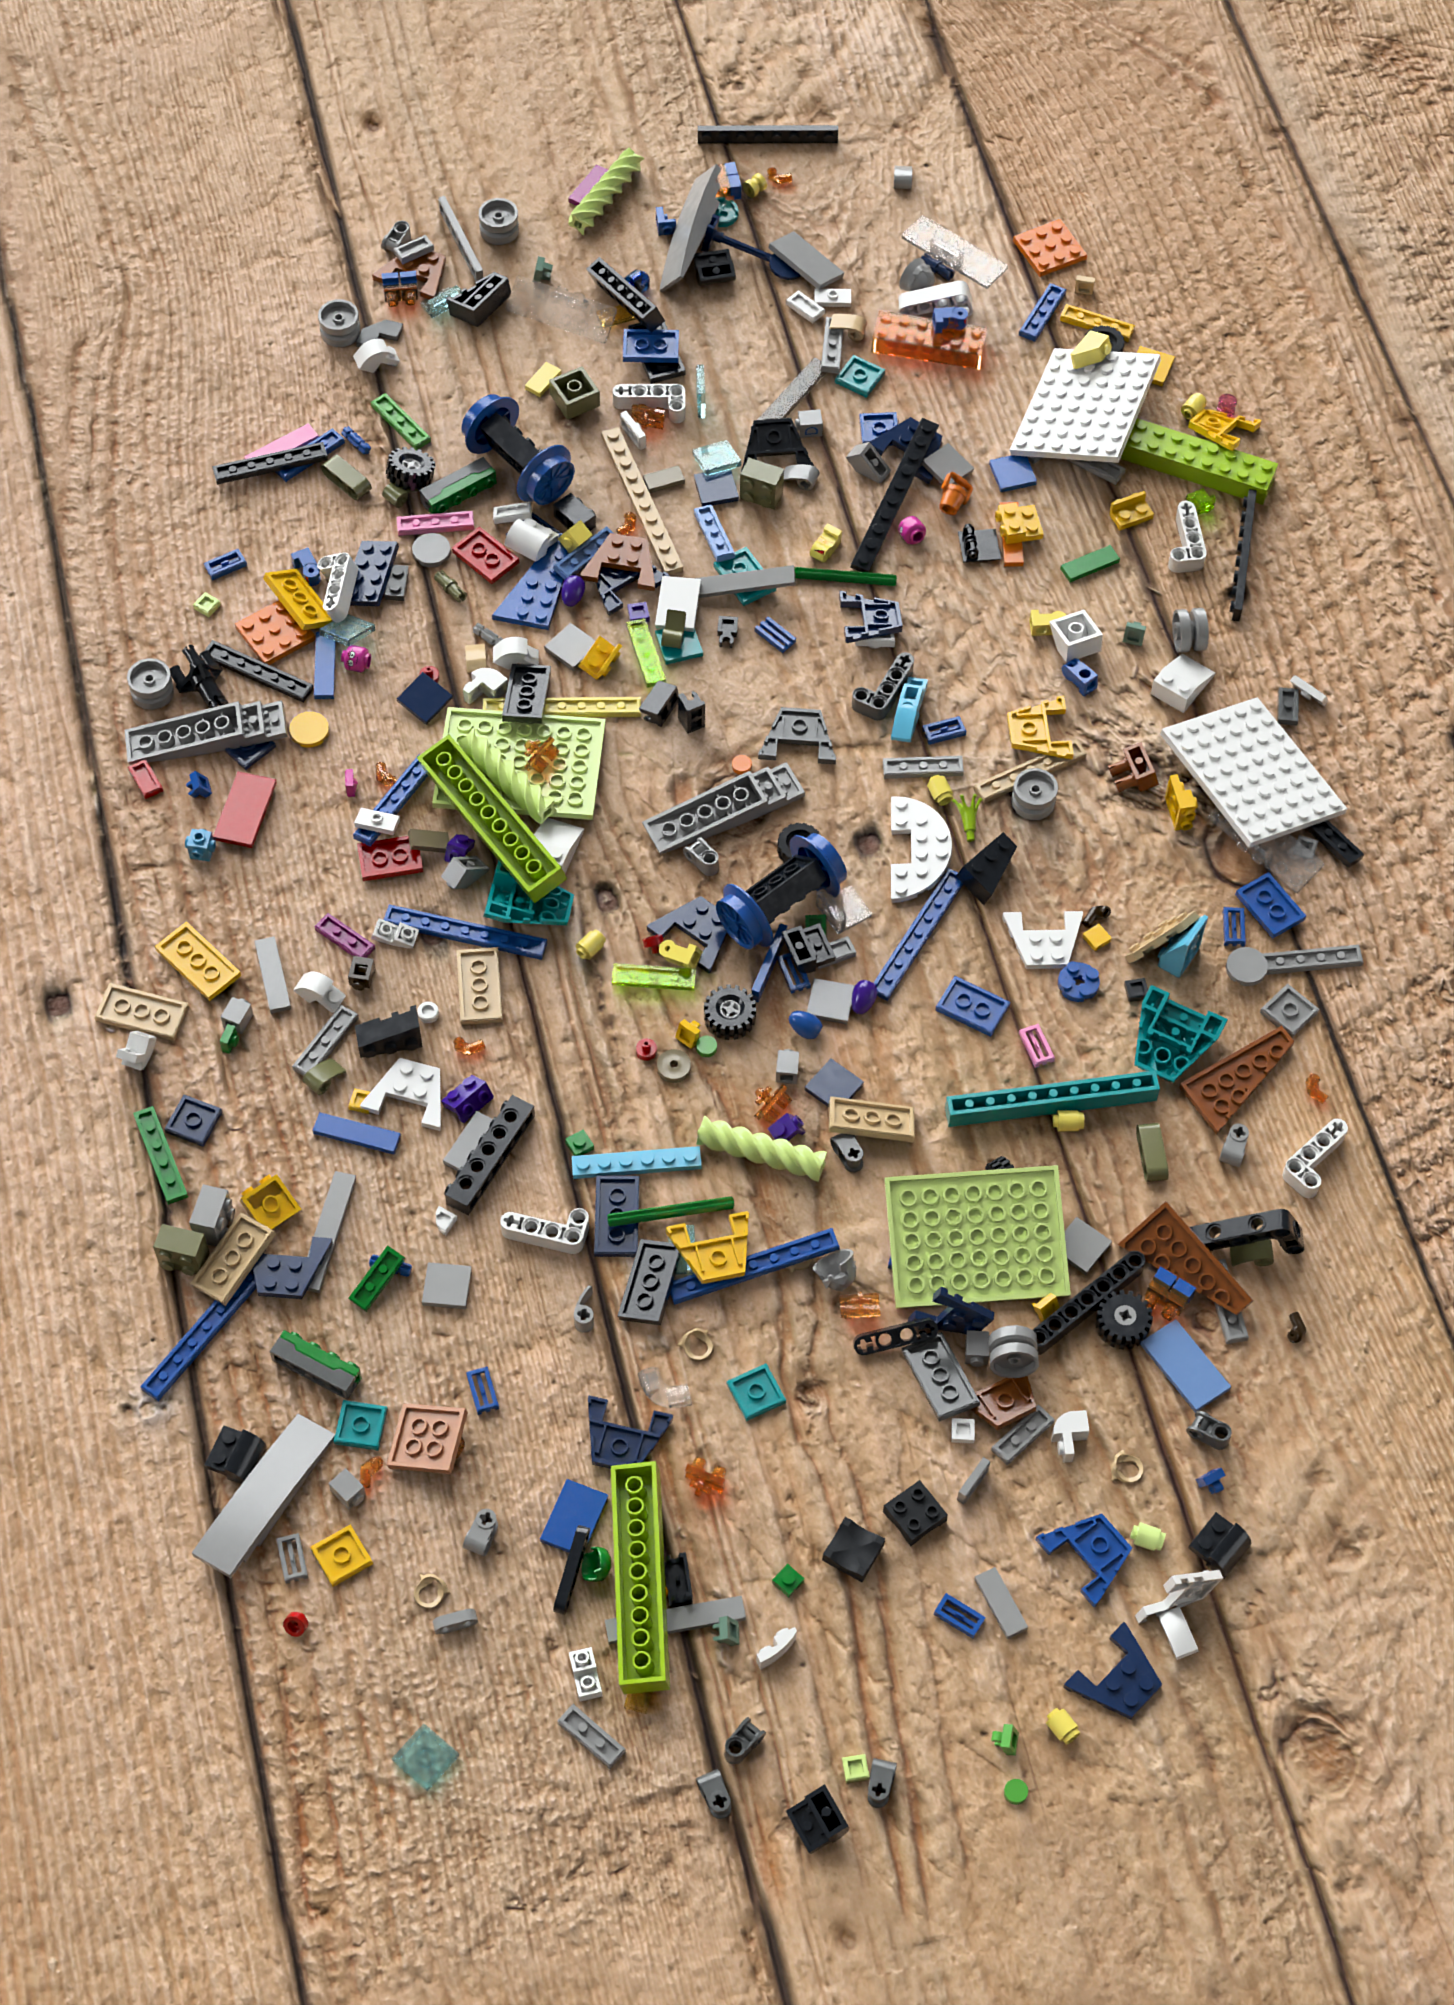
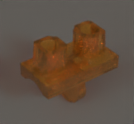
[631,403,665,430]
[524,736,560,774]
[754,1084,792,1124]
[839,1291,881,1319]
[685,1456,726,1497]

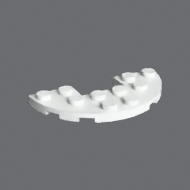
[891,797,952,903]

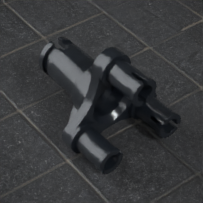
[169,645,228,708]

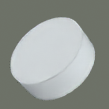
[417,1002,439,1023]

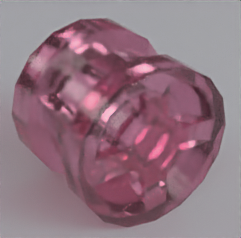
[1216,394,1237,417]

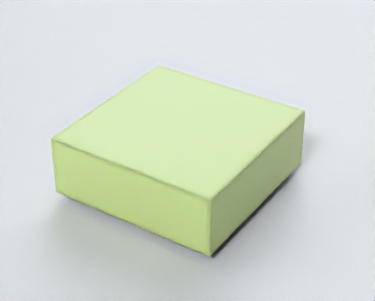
[193,592,221,617]
[842,1754,870,1783]

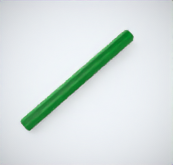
[795,567,897,586]
[607,1196,735,1227]

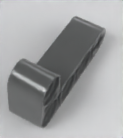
[852,652,914,721]

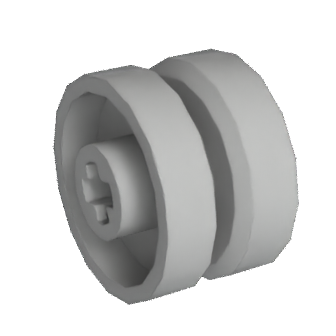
[479,198,519,245]
[318,299,361,347]
[1172,608,1209,653]
[127,658,174,710]
[1011,768,1058,820]
[988,1325,1039,1378]

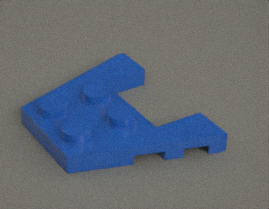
[1035,1514,1132,1607]

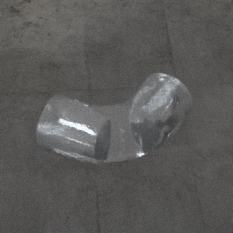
[638,1367,692,1409]

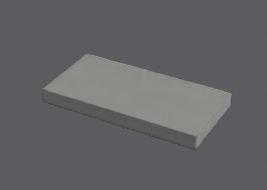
[768,231,844,290]

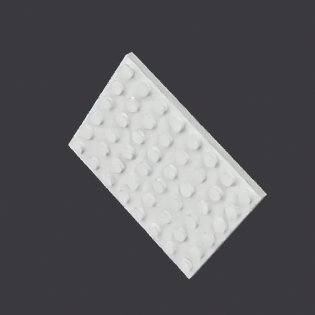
[1010,348,1161,463]
[1160,697,1347,848]

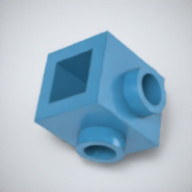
[185,829,216,862]

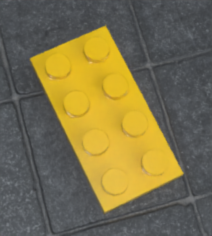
[263,569,335,630]
[155,921,241,1001]

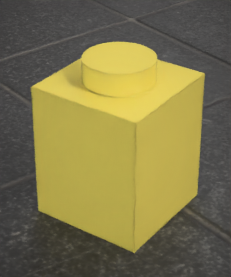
[557,520,592,554]

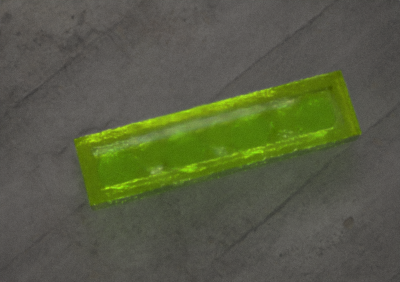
[626,618,666,688]
[612,963,696,991]

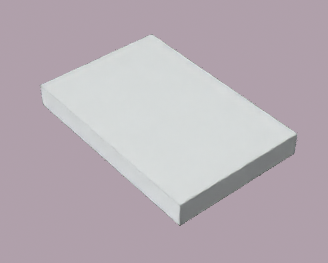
[655,576,701,632]

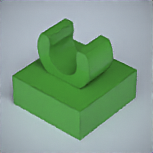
[991,1724,1019,1756]

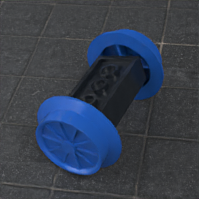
[461,394,575,505]
[716,833,847,949]

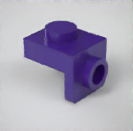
[444,834,475,863]
[767,1113,806,1141]

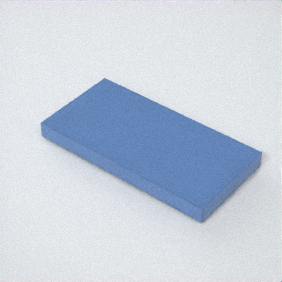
[1140,1319,1231,1413]

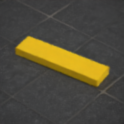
[1060,304,1135,342]

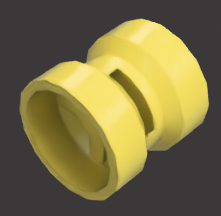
[742,173,767,198]

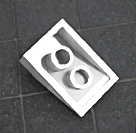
[1151,654,1215,713]
[534,818,584,873]

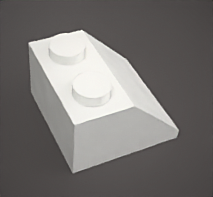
[1049,610,1103,663]

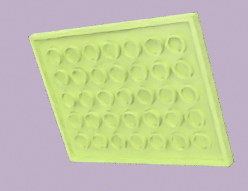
[432,707,606,820]
[884,1165,1071,1309]

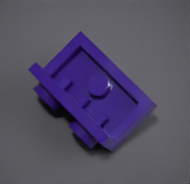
[441,1075,494,1123]

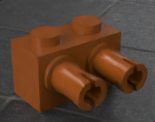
[1108,741,1159,793]

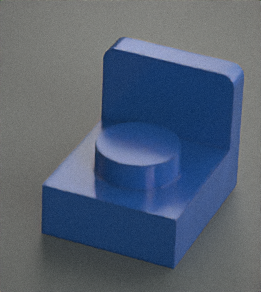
[656,206,676,236]

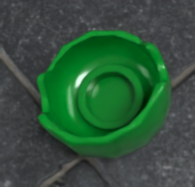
[581,1547,612,1582]

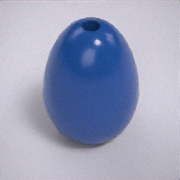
[789,1011,823,1040]

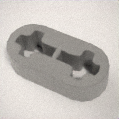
[432,1609,478,1634]

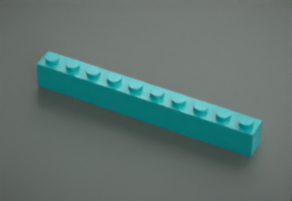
[945,1071,1160,1127]

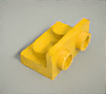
[1109,491,1154,531]
[578,635,622,680]

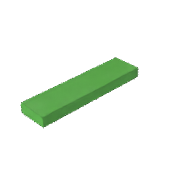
[371,393,431,451]

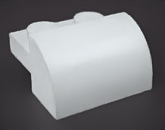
[504,518,559,562]

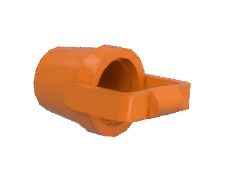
[939,472,973,515]

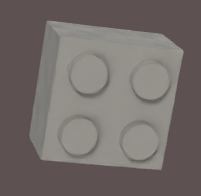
[189,1184,235,1246]

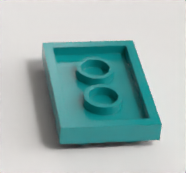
[714,547,776,606]

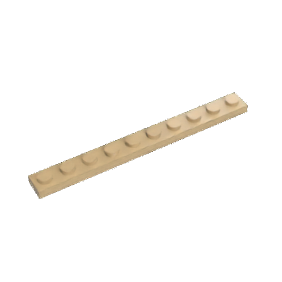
[601,427,683,575]

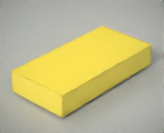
[525,362,561,397]

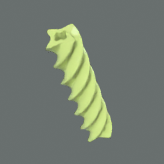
[568,148,644,235]
[458,728,557,824]
[696,1115,827,1182]

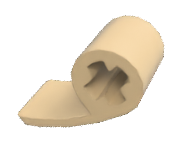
[829,314,867,341]
[465,644,487,673]

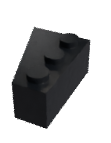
[446,272,512,327]
[956,832,1017,905]
[355,1005,423,1058]

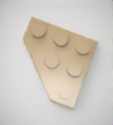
[1125,911,1200,963]

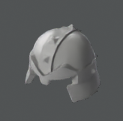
[899,258,935,291]
[813,1249,856,1292]

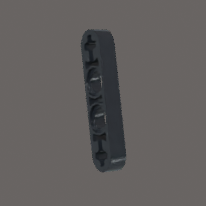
[853,1318,938,1355]
[553,1525,590,1615]

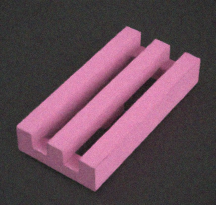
[1019,1024,1055,1068]

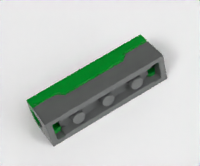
[419,457,497,514]
[270,1330,362,1400]

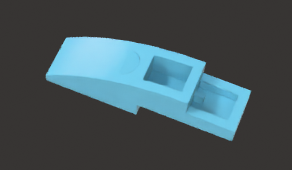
[891,677,928,742]

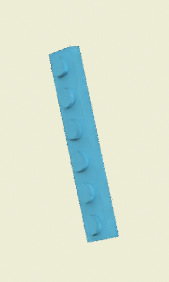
[571,1146,702,1179]

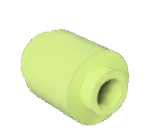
[1130,1522,1166,1551]

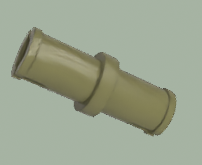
[434,570,467,603]

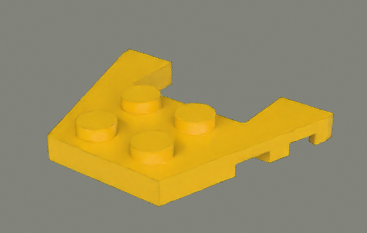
[1188,409,1261,451]
[1007,695,1074,759]
[665,1211,749,1284]

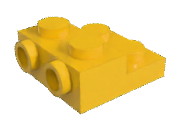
[995,502,1044,544]
[1165,774,1198,831]
[239,1174,301,1230]

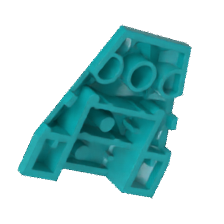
[483,860,574,926]
[1134,985,1228,1083]

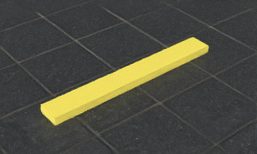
[483,697,641,718]

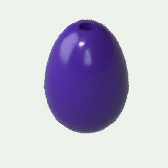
[561,575,585,607]
[851,980,877,1014]

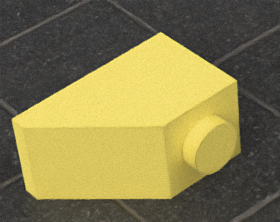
[1070,331,1112,369]

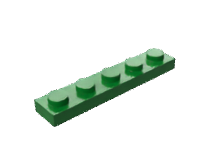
[133,1106,188,1205]

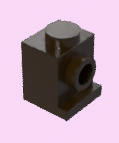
[348,956,376,991]

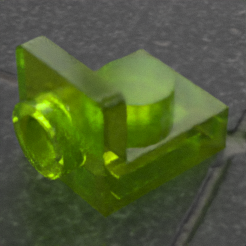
[1186,488,1216,515]

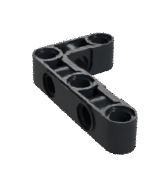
[1190,1209,1304,1254]

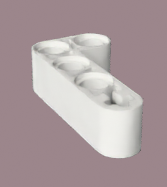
[898,281,973,317]
[613,384,685,423]
[1168,501,1206,573]
[317,552,358,623]
[1282,1119,1348,1198]
[500,1208,589,1254]

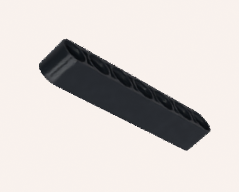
[1033,1251,1145,1355]

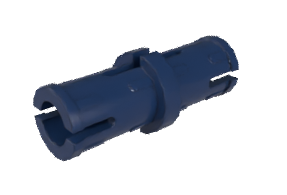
[921,253,955,281]

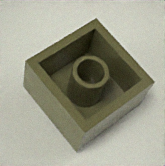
[549,366,600,420]
[740,458,784,510]
[153,1224,210,1276]

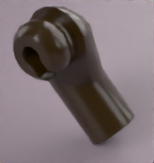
[1082,906,1111,928]
[1287,1312,1306,1343]

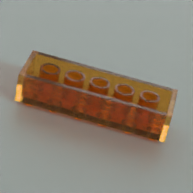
[871,310,987,370]

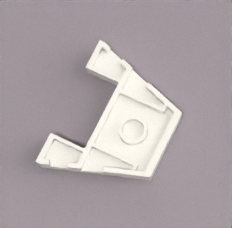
[1002,911,1083,969]
[360,1058,441,1131]
[1135,1570,1223,1624]

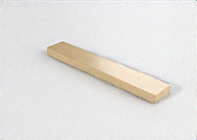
[974,739,1087,804]

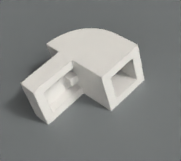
[353,339,400,373]
[493,637,539,670]
[463,668,508,705]
[293,972,346,1013]
[116,1031,157,1070]
[1051,1410,1089,1463]

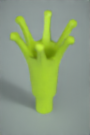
[952,794,982,842]

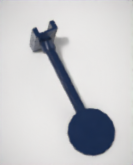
[701,214,801,280]

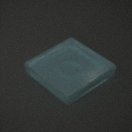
[696,364,705,418]
[692,440,741,476]
[319,614,375,646]
[392,1724,459,1791]

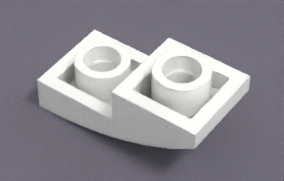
[371,918,419,948]
[1158,1606,1199,1660]
[756,1627,797,1670]
[569,1647,602,1702]

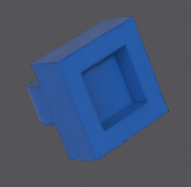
[186,771,212,798]
[1195,1467,1226,1494]

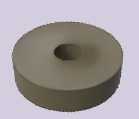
[657,1049,691,1083]

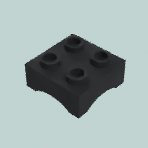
[883,1480,948,1546]
[822,1517,885,1582]

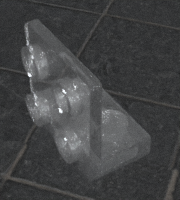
[816,885,872,934]

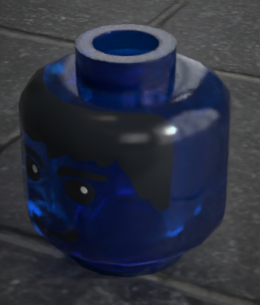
[624,270,650,294]

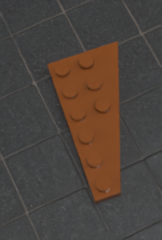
[1179,1026,1294,1135]
[1117,1202,1254,1315]

